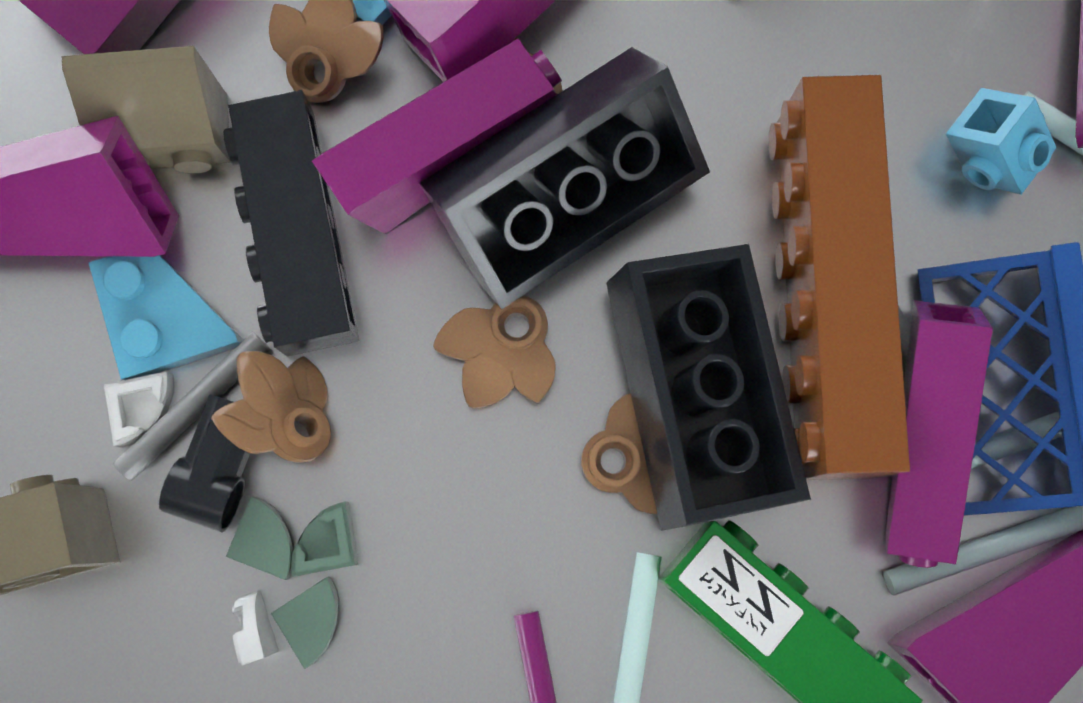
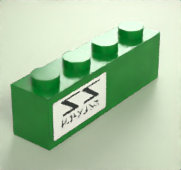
[658,520,923,703]

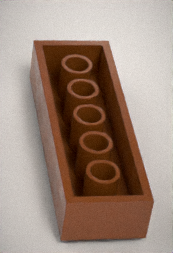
[769,75,910,480]

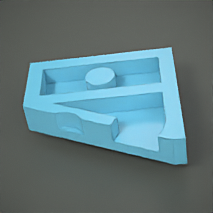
[88,255,242,380]

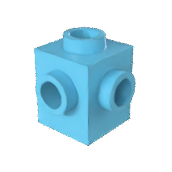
[946,88,1057,195]

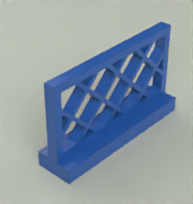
[917,242,1083,516]

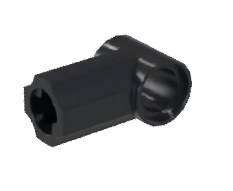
[159,394,250,533]

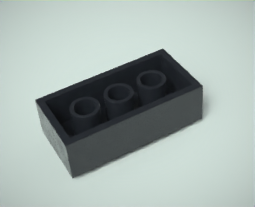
[419,47,710,309]
[606,244,811,531]

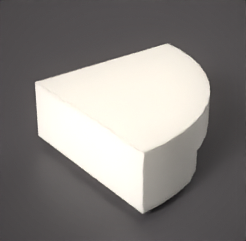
[104,372,173,448]
[232,590,279,666]

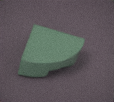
[226,496,294,580]
[291,501,359,577]
[271,577,339,669]

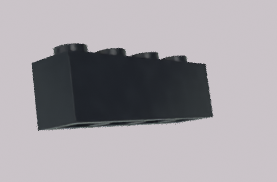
[223,90,360,357]

